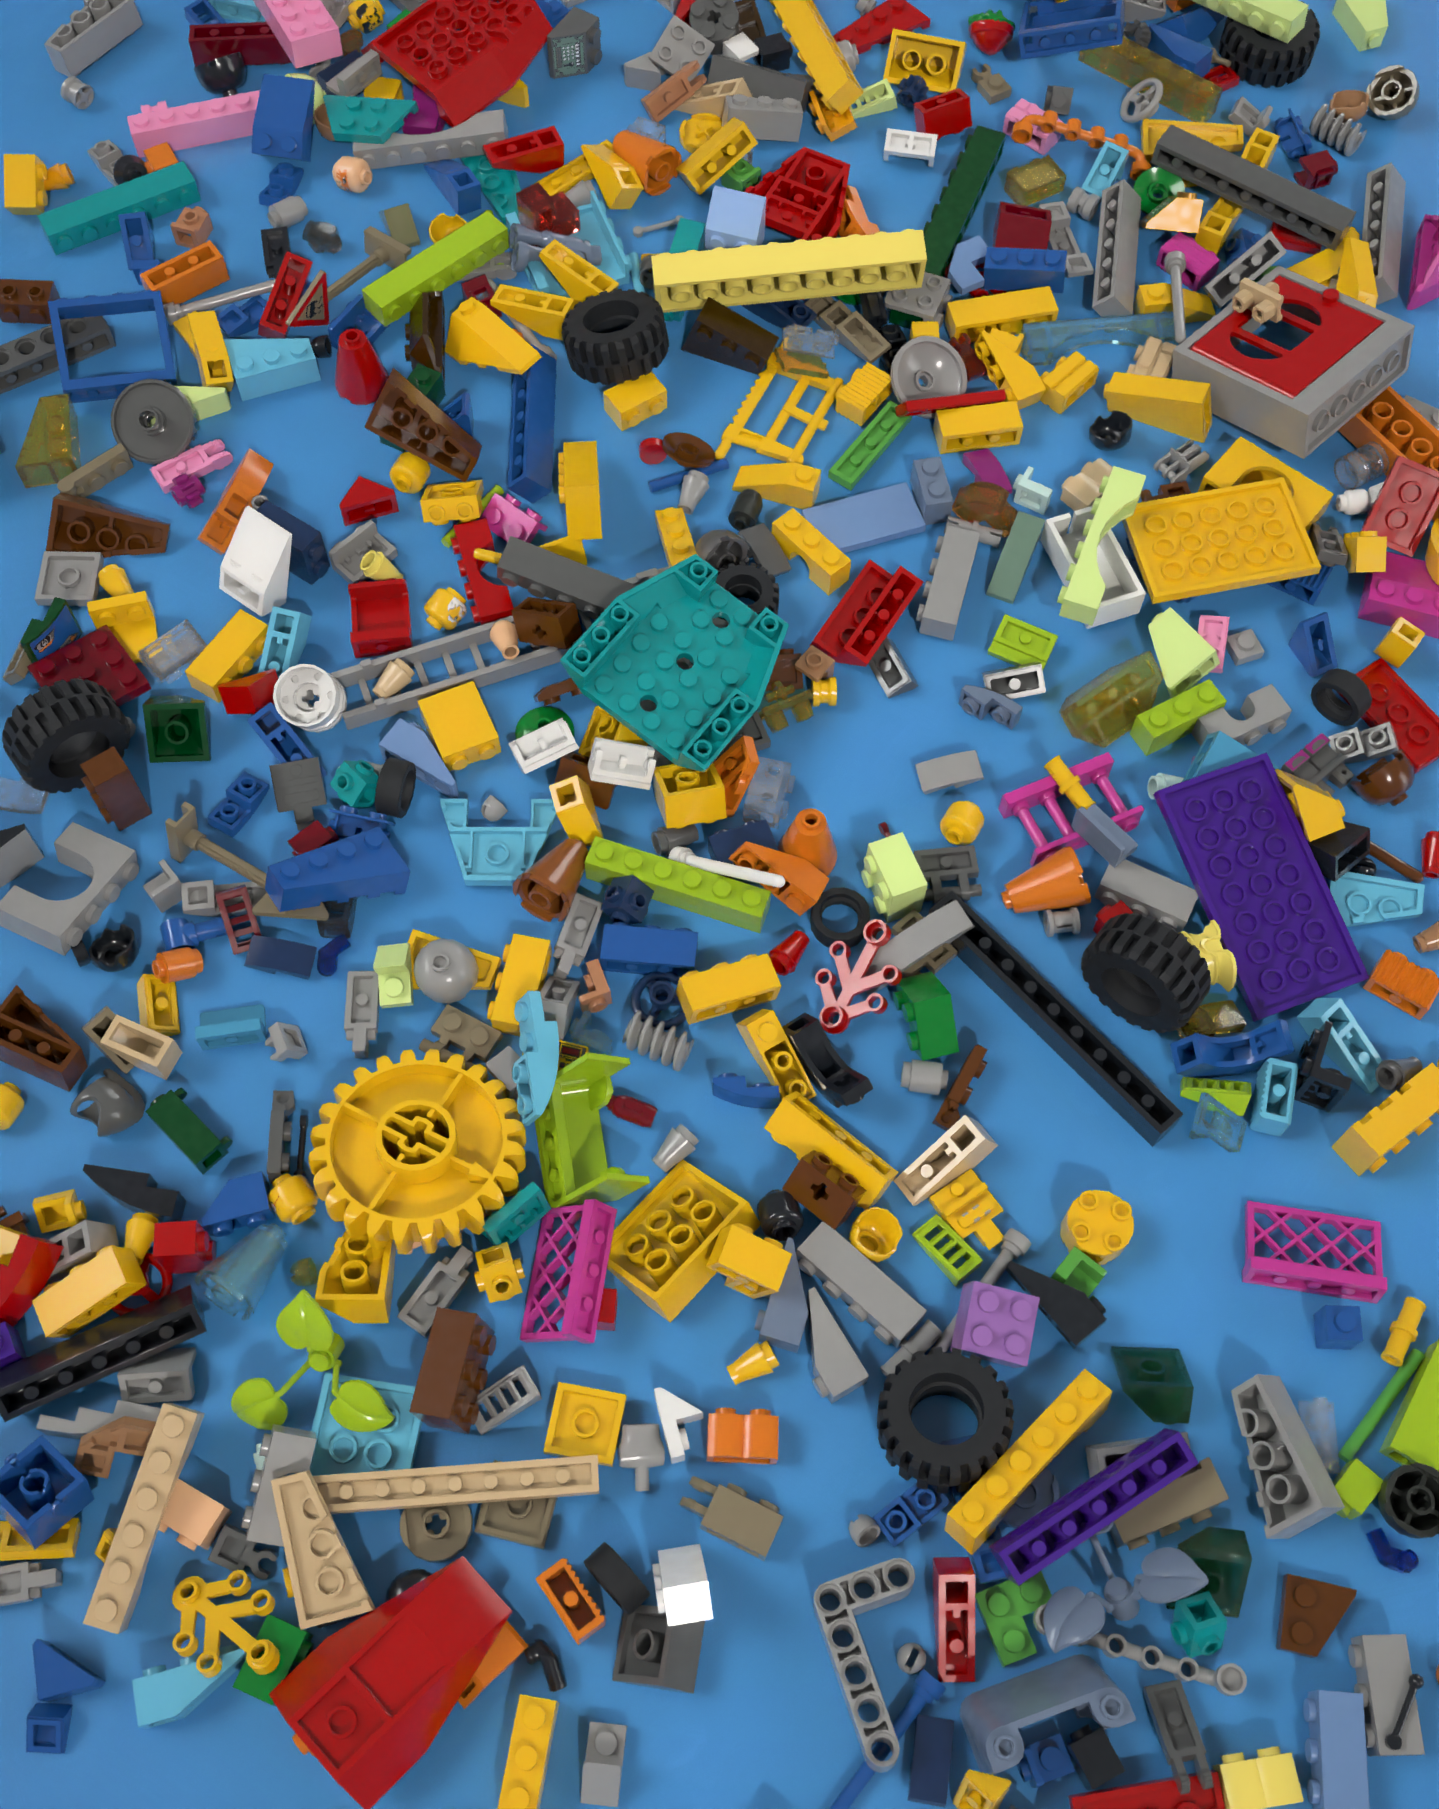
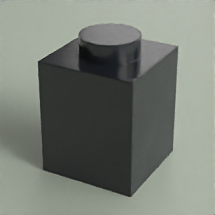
[753,32,793,71]
[1065,1724,1125,1790]

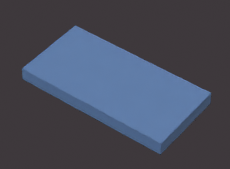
[802,482,926,553]

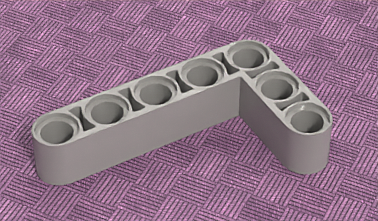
[813,1558,915,1773]

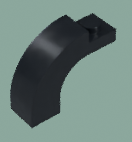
[782,1013,873,1108]

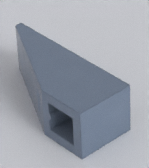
[754,1237,808,1353]

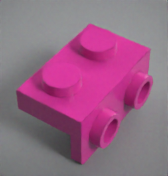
[479,493,548,543]

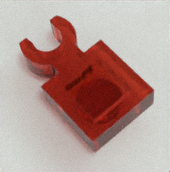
[948,333,987,382]

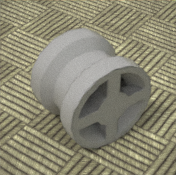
[61,76,94,110]

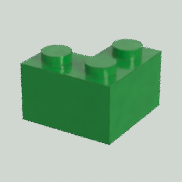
[893,971,959,1061]

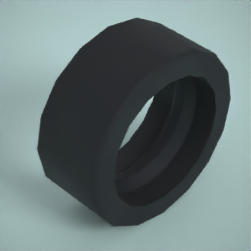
[1311,668,1372,726]
[375,757,416,818]
[810,887,870,950]
[584,1542,650,1615]

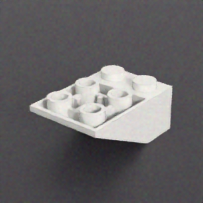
[219,505,292,617]

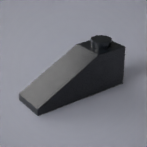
[1006,1261,1107,1349]

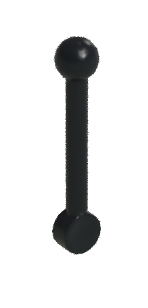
[293,1115,309,1177]
[1385,1673,1424,1750]

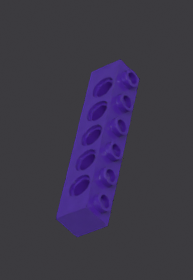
[989,1428,1199,1586]

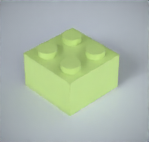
[861,832,928,923]

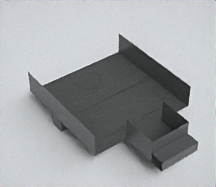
[269,757,327,831]

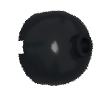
[193,52,246,97]

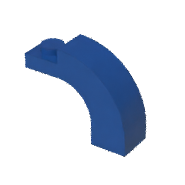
[1170,1019,1295,1078]

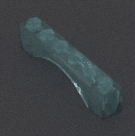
[1021,312,1187,366]

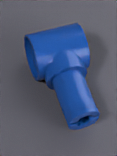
[160,916,227,951]

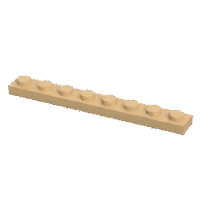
[313,1455,600,1514]

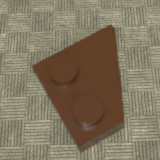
[1276,1573,1357,1658]

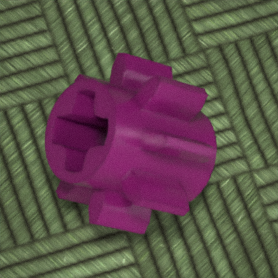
[170,473,206,509]

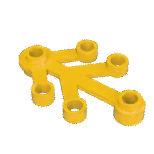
[172,1570,280,1678]

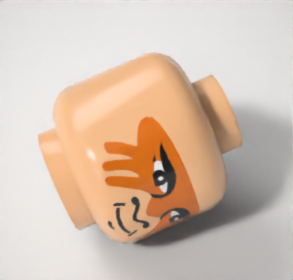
[332,156,372,193]

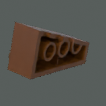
[364,368,482,482]

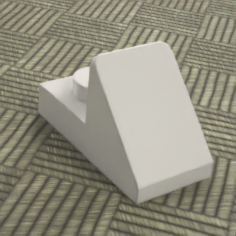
[654,1387,703,1464]

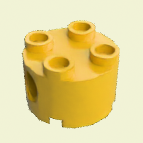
[1060,1190,1134,1265]

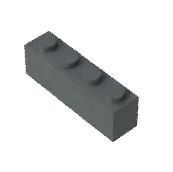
[707,54,812,113]

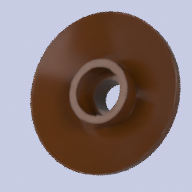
[662,432,715,468]

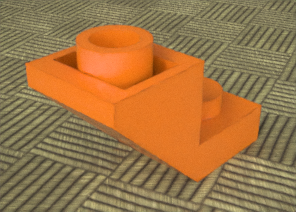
[458,1621,528,1709]

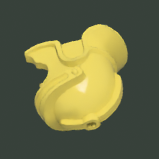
[1178,919,1237,992]

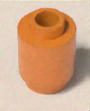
[152,947,203,984]

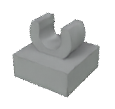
[265,1022,308,1062]

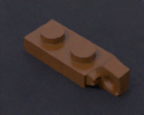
[932,1044,988,1132]

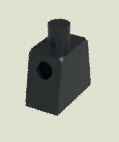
[1307,821,1370,882]

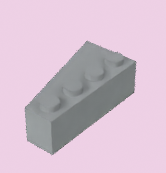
[1231,1374,1345,1539]

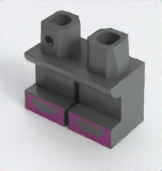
[1281,733,1354,796]

